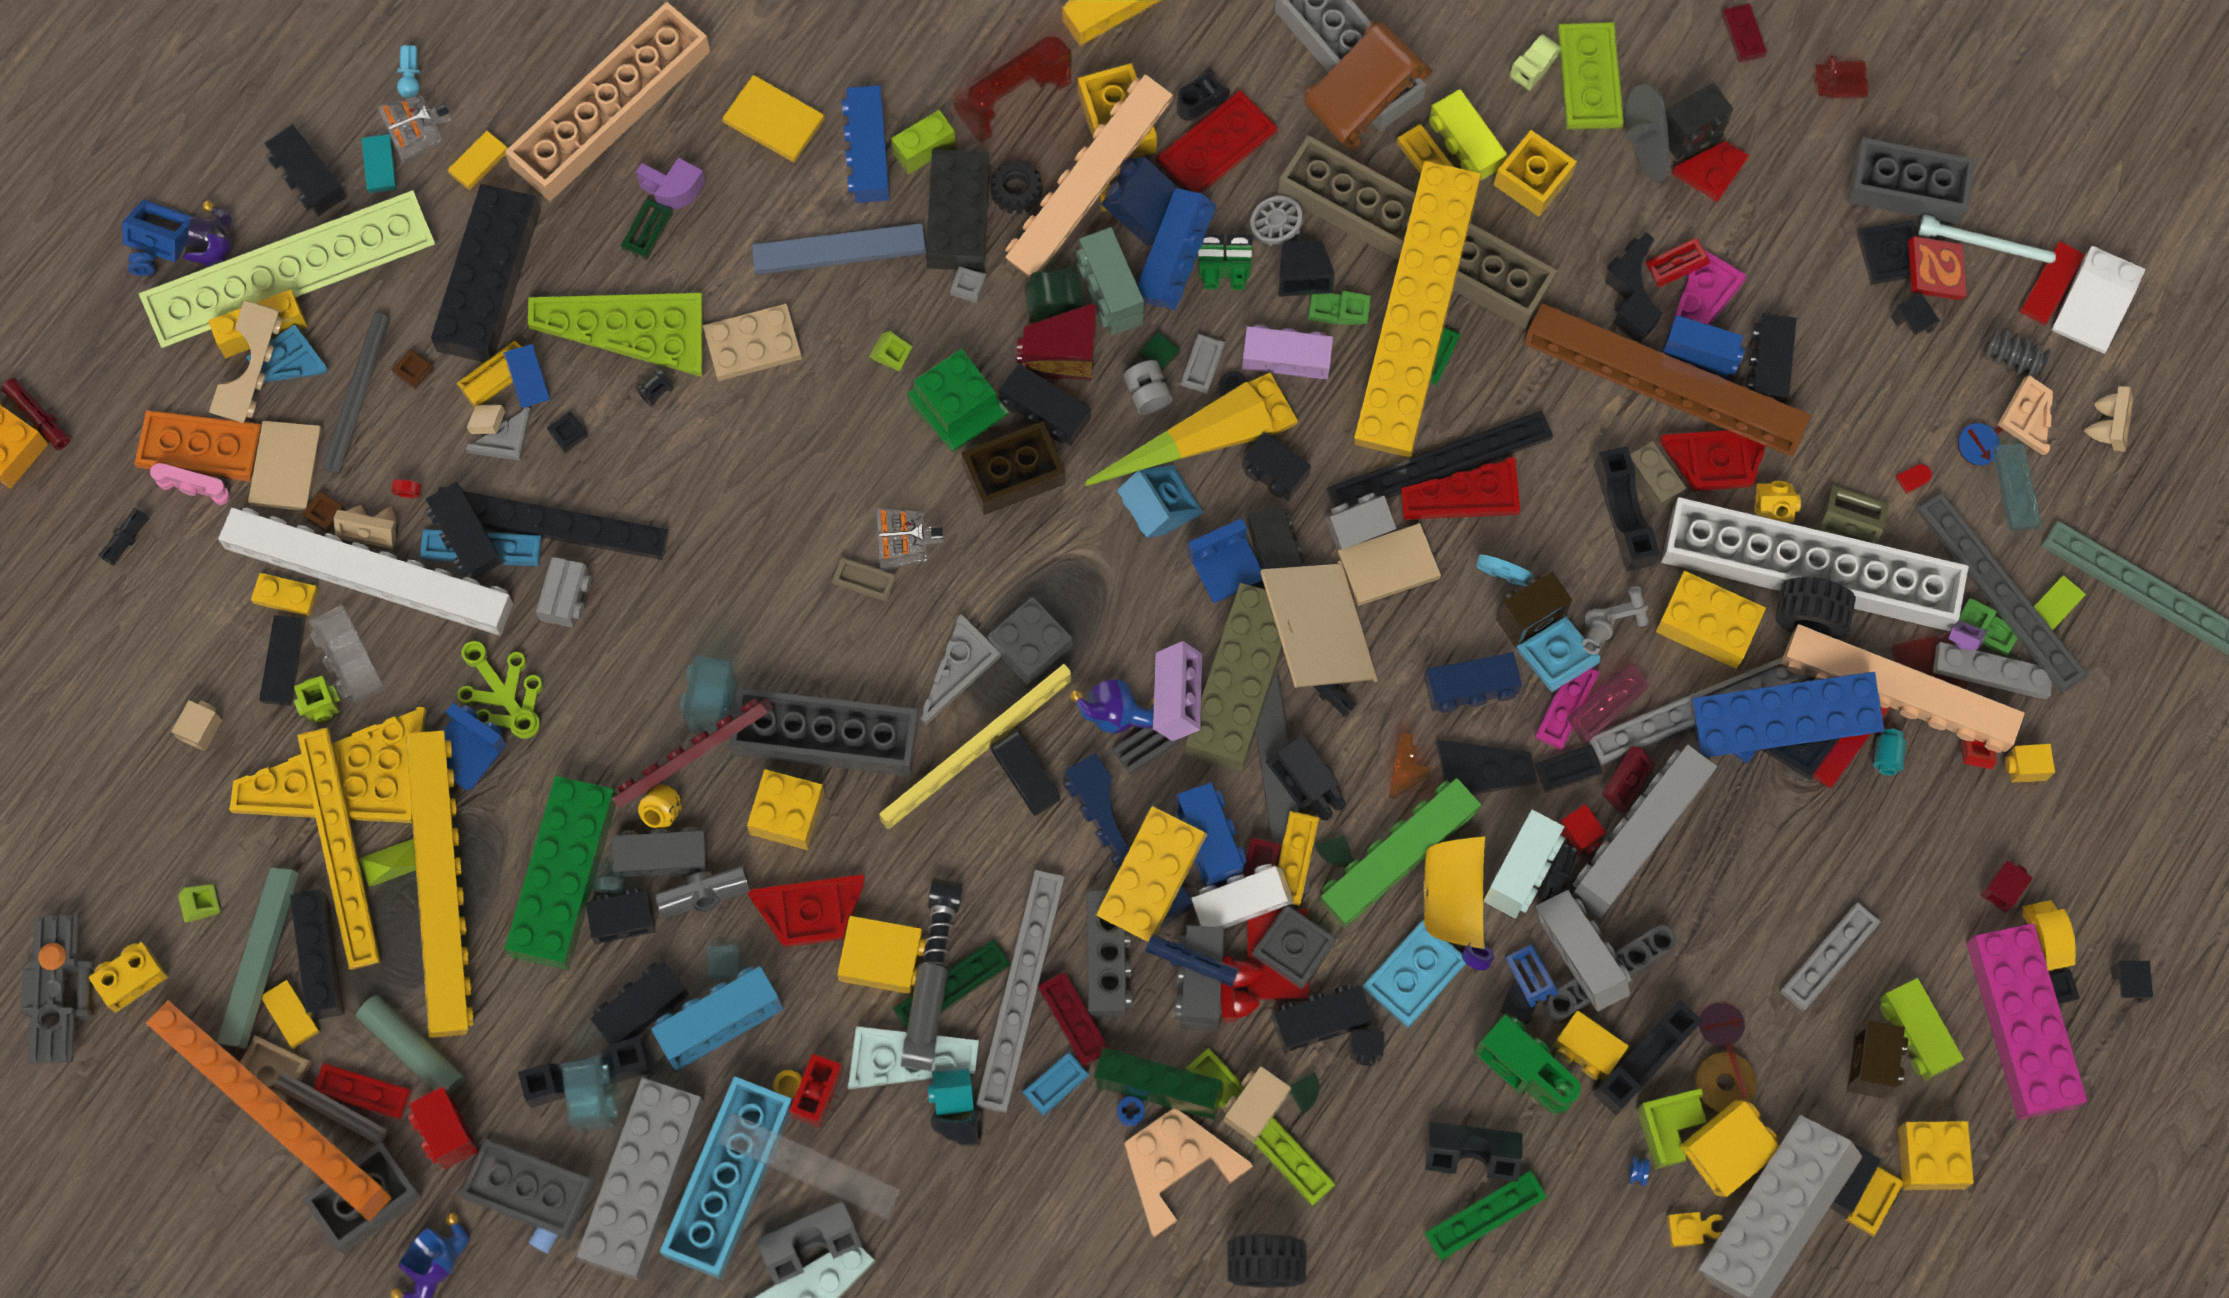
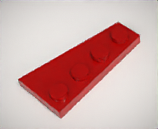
[1400,456,1520,520]

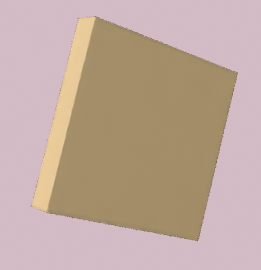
[240,1036,311,1106]

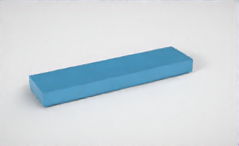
[420,529,542,567]

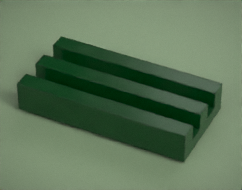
[621,198,673,260]

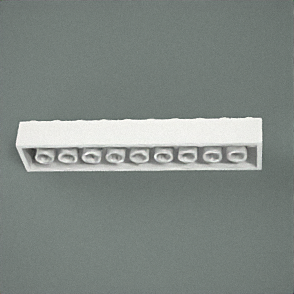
[1661,497,1969,631]

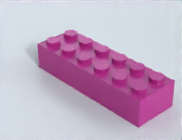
[1966,923,2088,1121]

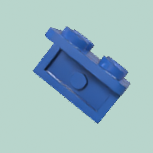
[443,703,507,791]

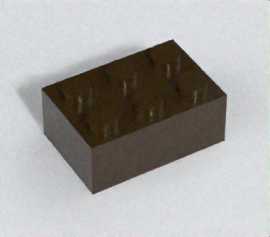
[961,421,1065,515]

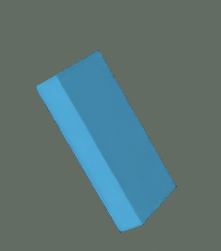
[1023,1052,1089,1117]

